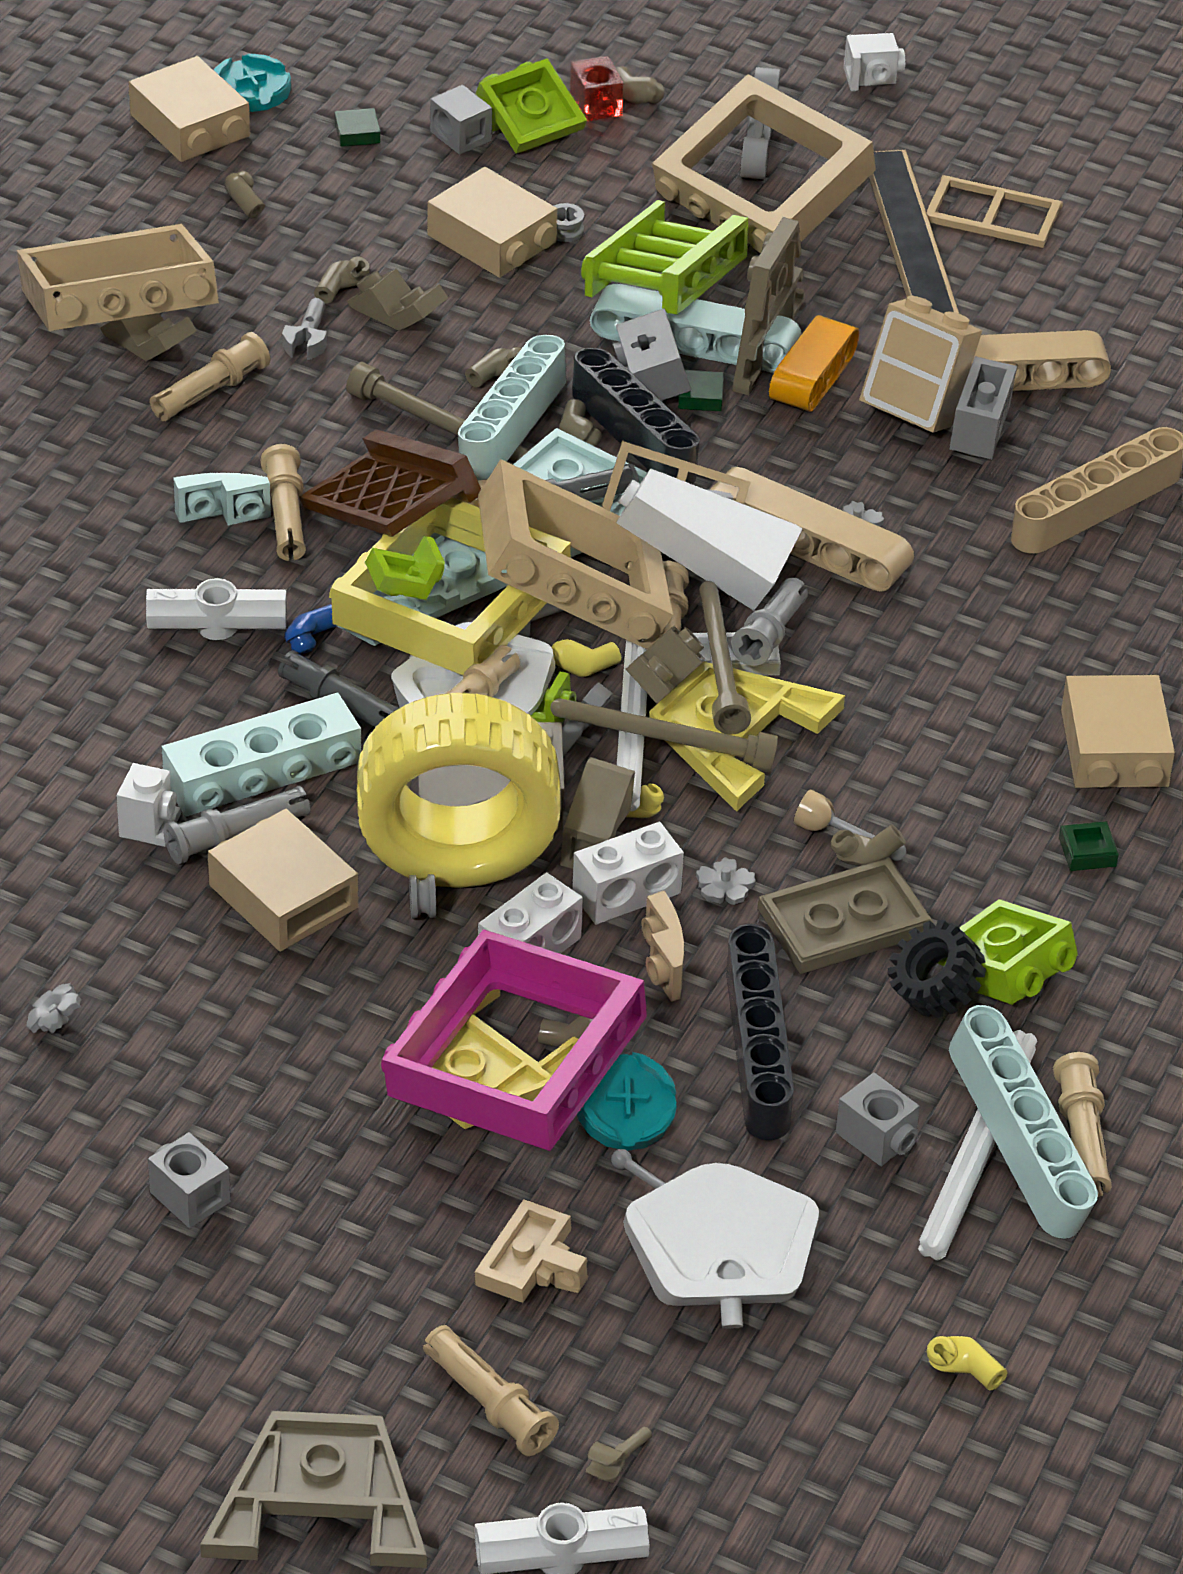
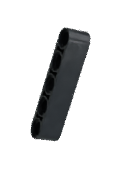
[572,348,700,484]
[726,924,794,1141]

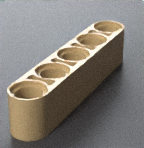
[969,330,1111,391]
[1011,427,1183,554]
[710,467,914,592]

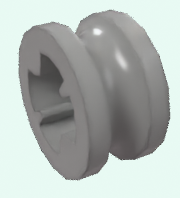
[554,203,584,242]
[409,874,436,919]

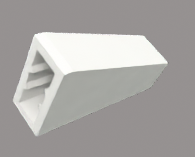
[616,469,802,611]

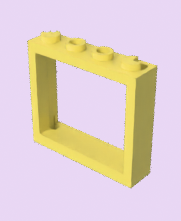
[329,498,571,675]

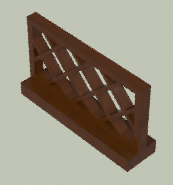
[299,429,481,537]

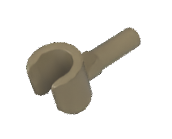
[586,1427,652,1482]

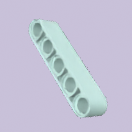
[590,284,802,372]
[458,335,566,480]
[949,1005,1098,1239]

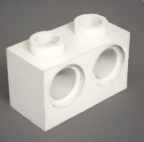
[573,821,684,925]
[478,872,583,954]

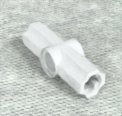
[146,578,287,640]
[474,1503,649,1574]

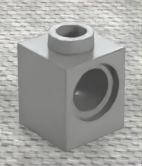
[430,85,492,155]
[836,1073,920,1166]
[148,1132,230,1229]

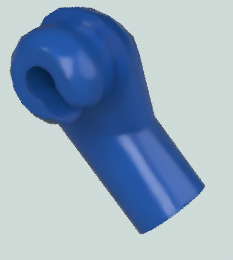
[285,604,337,655]

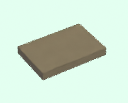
[757,857,933,974]

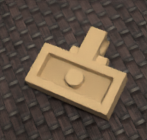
[475,1199,588,1303]

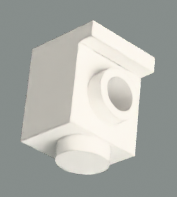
[844,33,905,91]
[117,763,181,847]

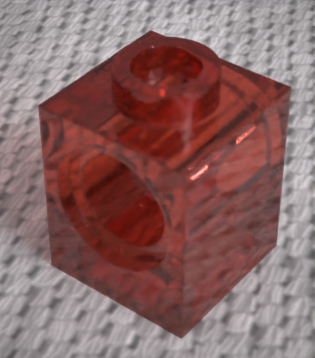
[570,56,623,121]

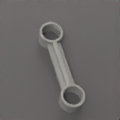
[740,67,780,180]

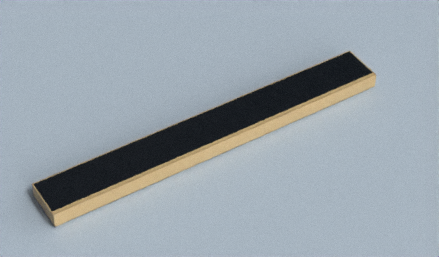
[869,150,959,314]

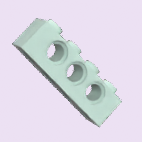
[162,692,361,817]

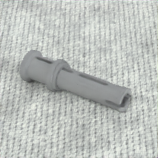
[731,578,808,666]
[163,786,310,864]

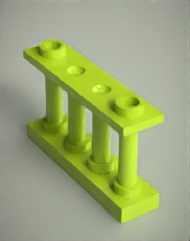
[581,200,748,315]

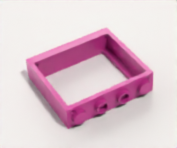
[381,929,647,1151]

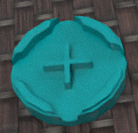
[214,54,291,112]
[577,1052,677,1151]

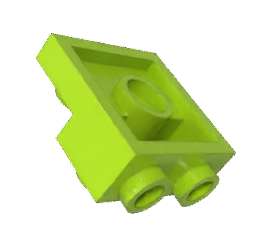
[475,58,587,154]
[936,899,1078,1005]

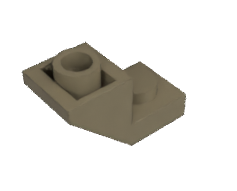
[347,268,449,331]
[100,313,197,361]
[625,626,706,704]
[560,757,635,869]

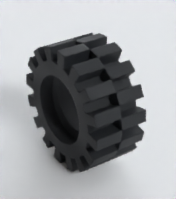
[888,920,986,1018]

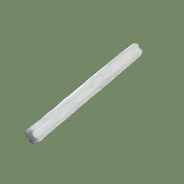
[617,640,647,811]
[918,1030,1037,1260]

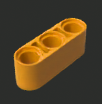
[769,315,859,412]

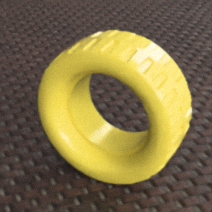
[357,693,561,888]

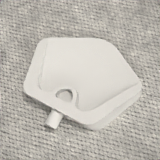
[391,622,556,716]
[623,1163,819,1329]

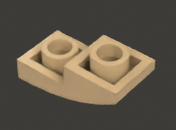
[641,891,684,1002]

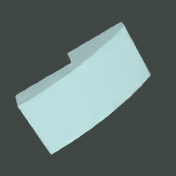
[173,473,271,525]

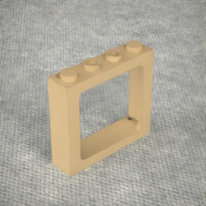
[652,74,876,253]
[17,224,219,331]
[478,459,673,649]

